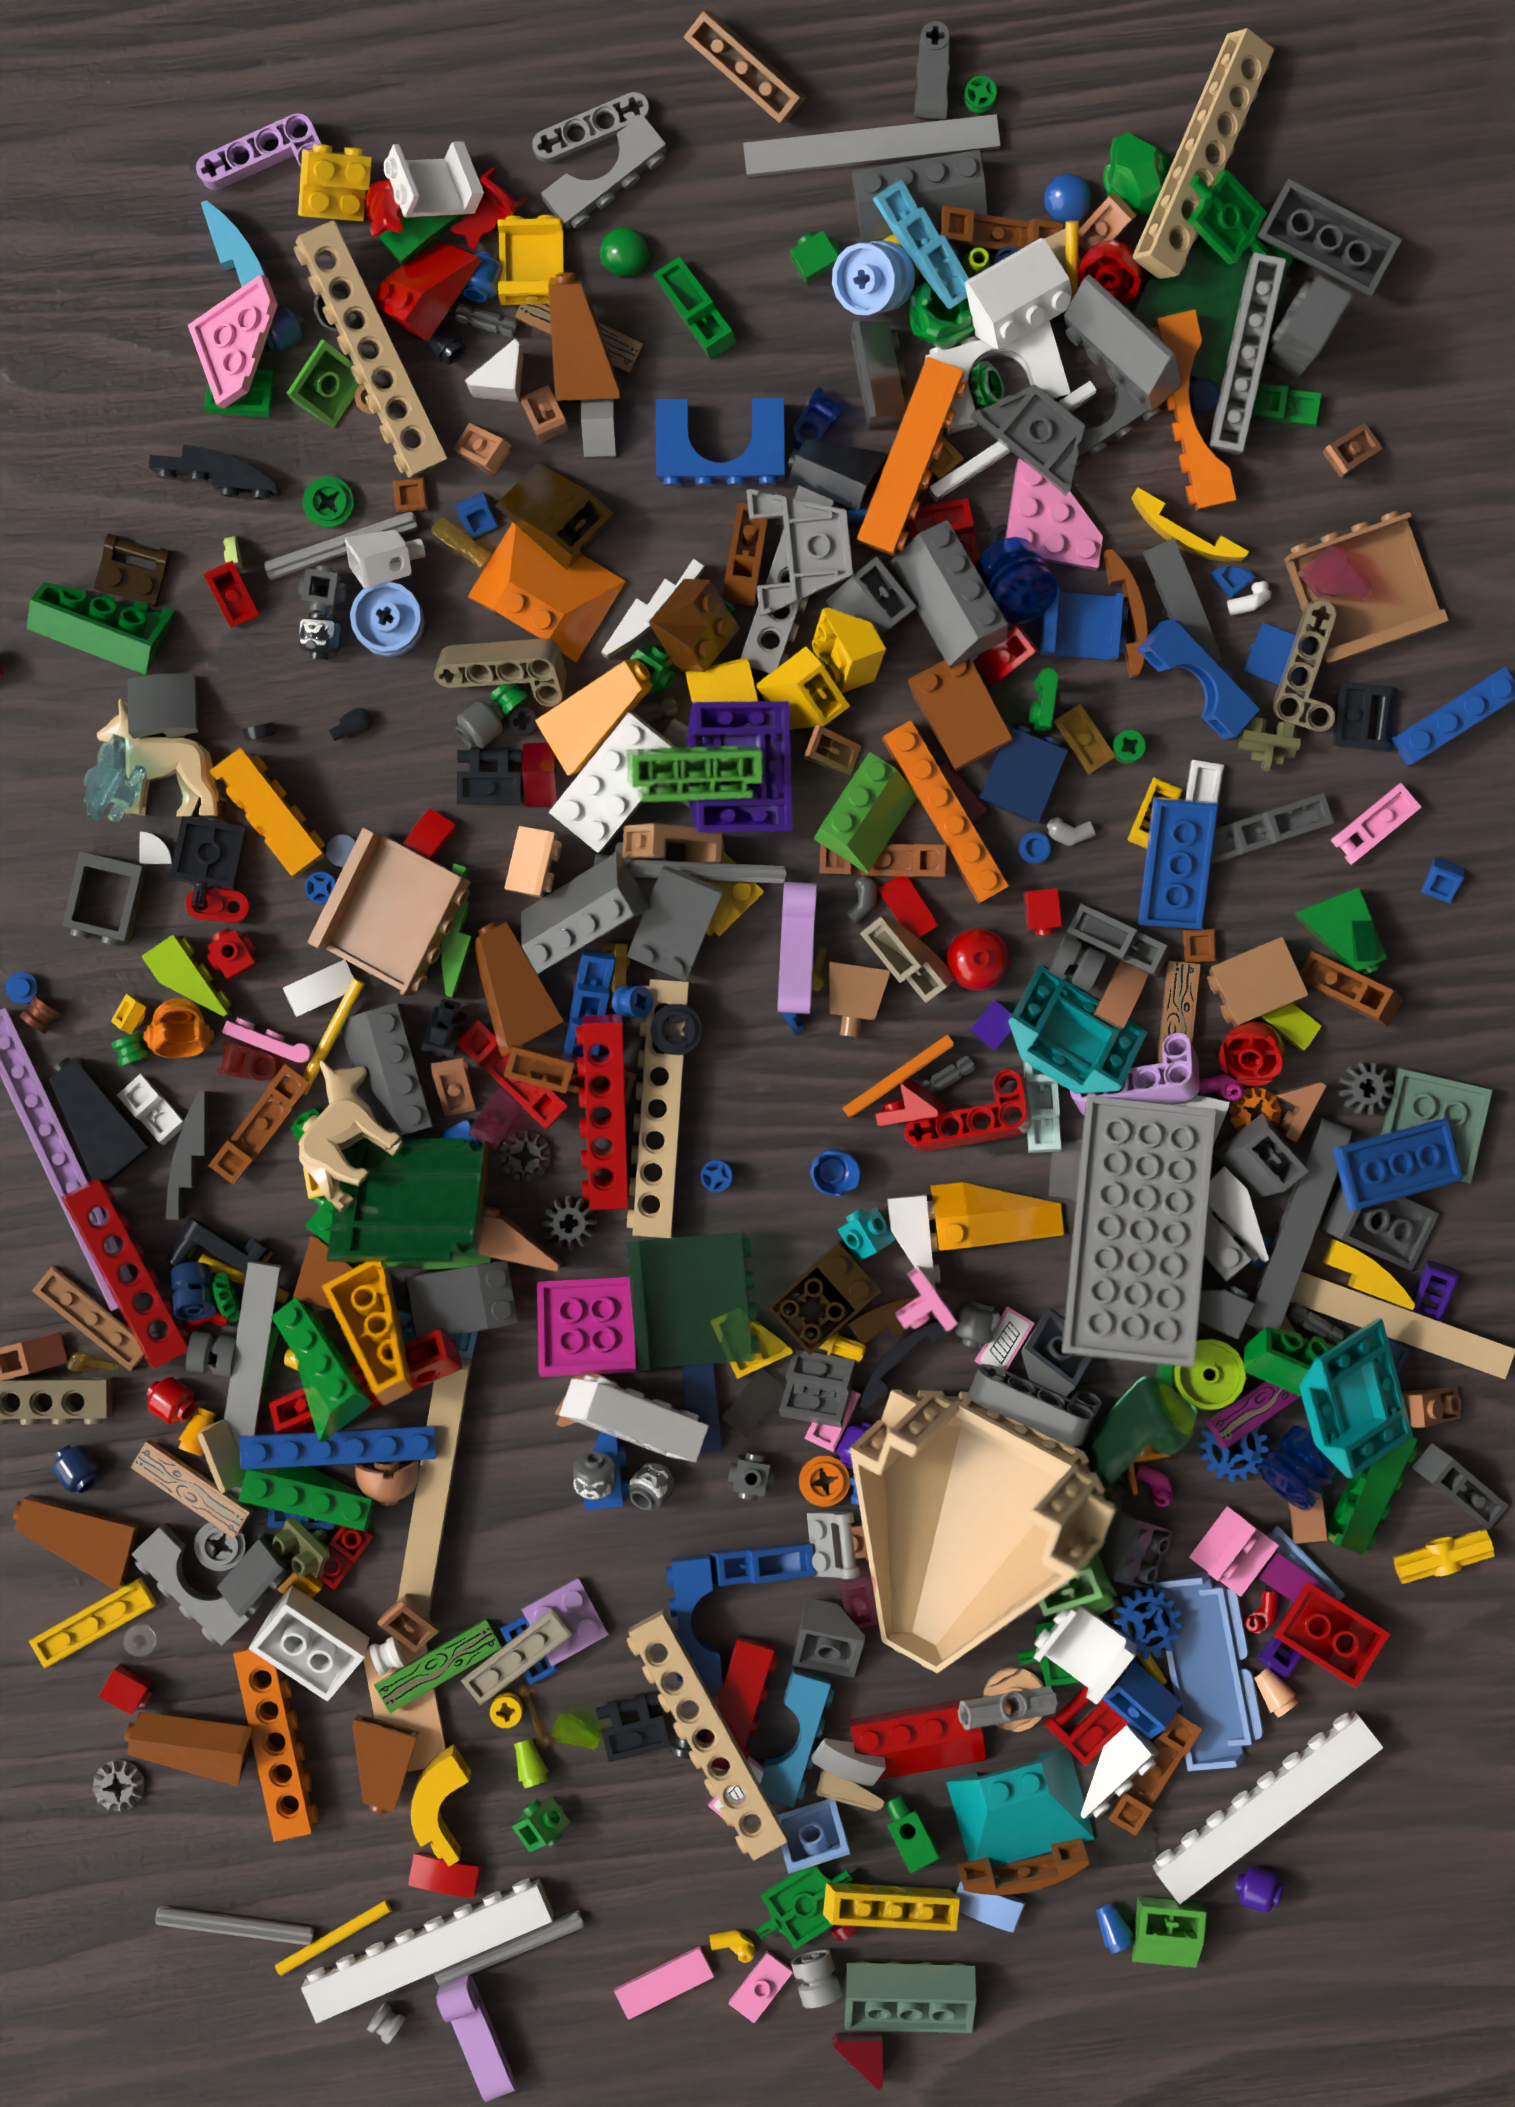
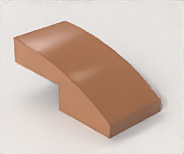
[1093,960,1149,1029]
[1286,1474,1327,1544]

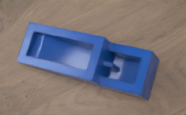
[710,1543,815,1586]

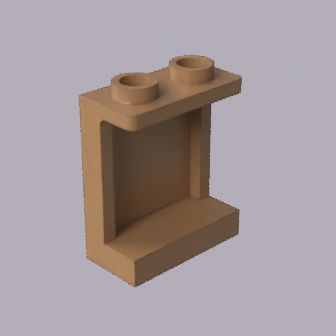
[622,824,724,863]
[1207,937,1308,1027]

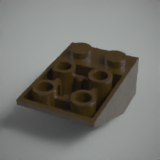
[495,462,614,570]
[767,1241,882,1355]

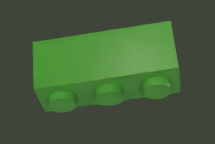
[814,752,917,874]

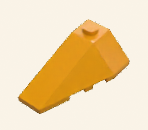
[930,1182,1064,1251]

